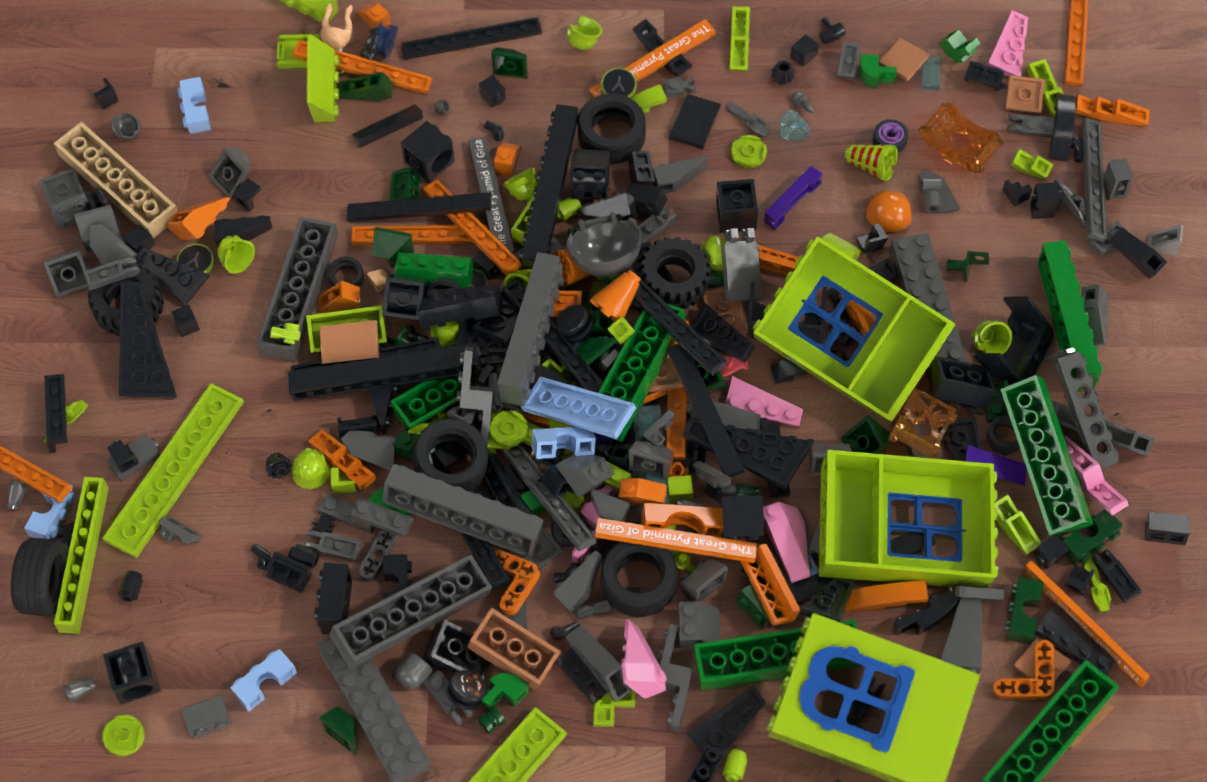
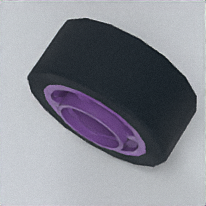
[873,119,908,153]

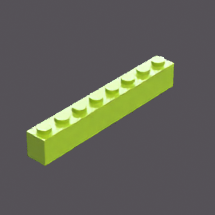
[54,477,109,634]

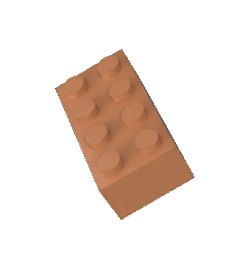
[467,608,561,691]

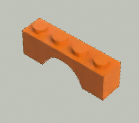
[641,503,723,538]

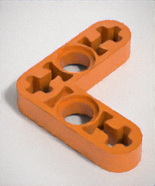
[494,550,540,616]
[993,640,1055,700]

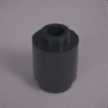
[288,544,320,568]
[118,571,143,602]

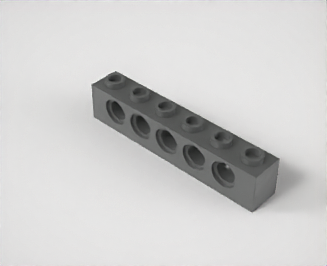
[1053,351,1119,469]

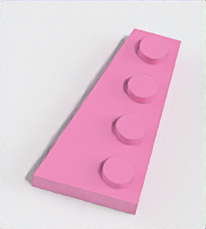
[987,10,1028,77]
[725,376,803,429]

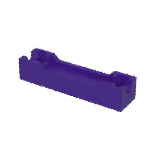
[764,166,823,230]

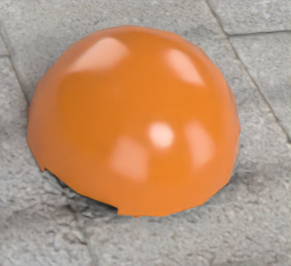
[866,190,912,233]

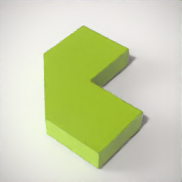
[593,688,635,727]

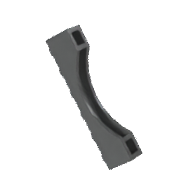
[1051,400,1155,457]

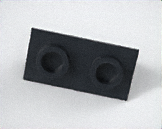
[685,440,706,473]

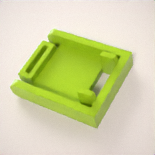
[277,34,321,69]

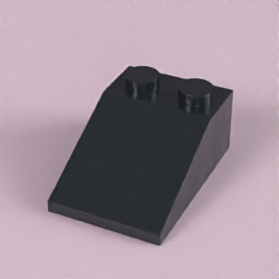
[422,620,491,680]

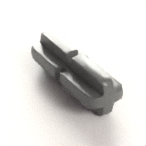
[576,599,610,619]

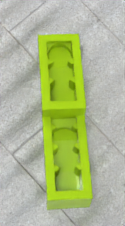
[730,7,750,71]
[1026,59,1064,118]

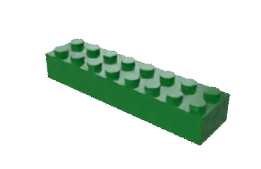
[1037,240,1103,392]
[594,304,685,442]
[1001,375,1094,537]
[693,620,862,691]
[982,660,1119,782]

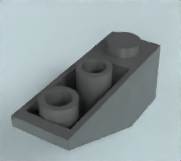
[653,156,707,193]
[1081,284,1109,346]
[553,550,603,613]

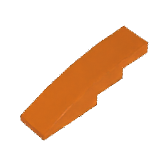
[1075,94,1150,126]
[308,429,377,491]
[845,580,928,612]

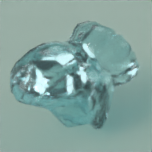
[779,110,810,142]

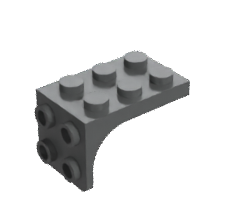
[39,168,91,229]

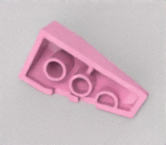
[763,502,810,583]
[621,619,666,699]

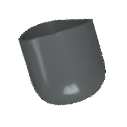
[395,653,432,690]

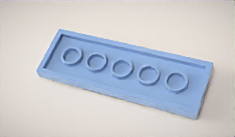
[521,377,636,439]

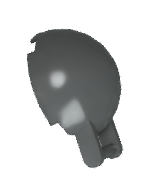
[567,212,642,277]

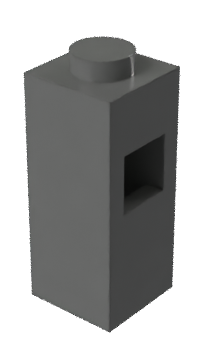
[106,434,160,482]

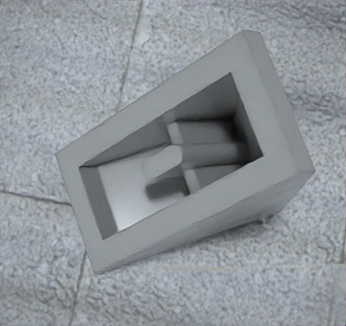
[1148,225,1183,256]

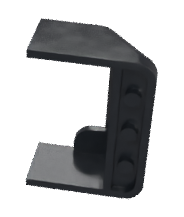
[747,282,827,343]
[974,296,1054,385]

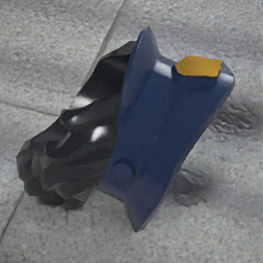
[360,22,398,60]

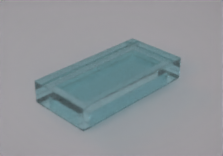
[922,57,941,90]

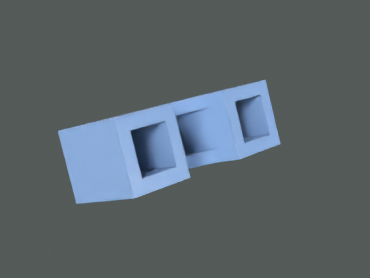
[177,77,211,134]
[531,427,596,459]
[24,484,77,539]
[230,649,297,712]

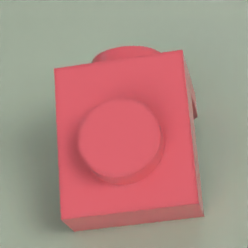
[722,354,750,377]

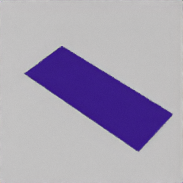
[965,445,1027,486]

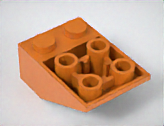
[166,197,230,240]

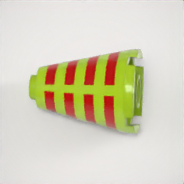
[845,145,898,181]

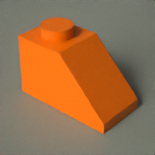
[357,3,391,29]
[494,142,522,177]
[319,281,360,313]
[619,478,667,506]

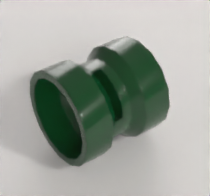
[477,706,506,735]

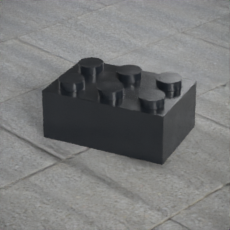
[927,356,996,409]
[314,563,353,634]

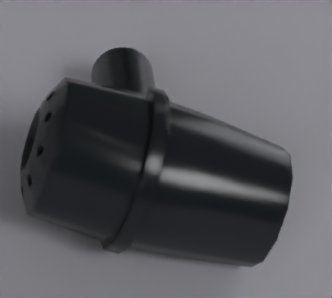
[819,17,846,45]

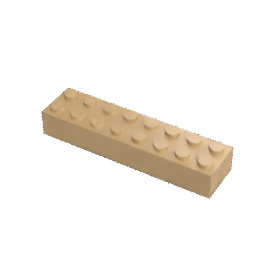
[53,122,178,239]

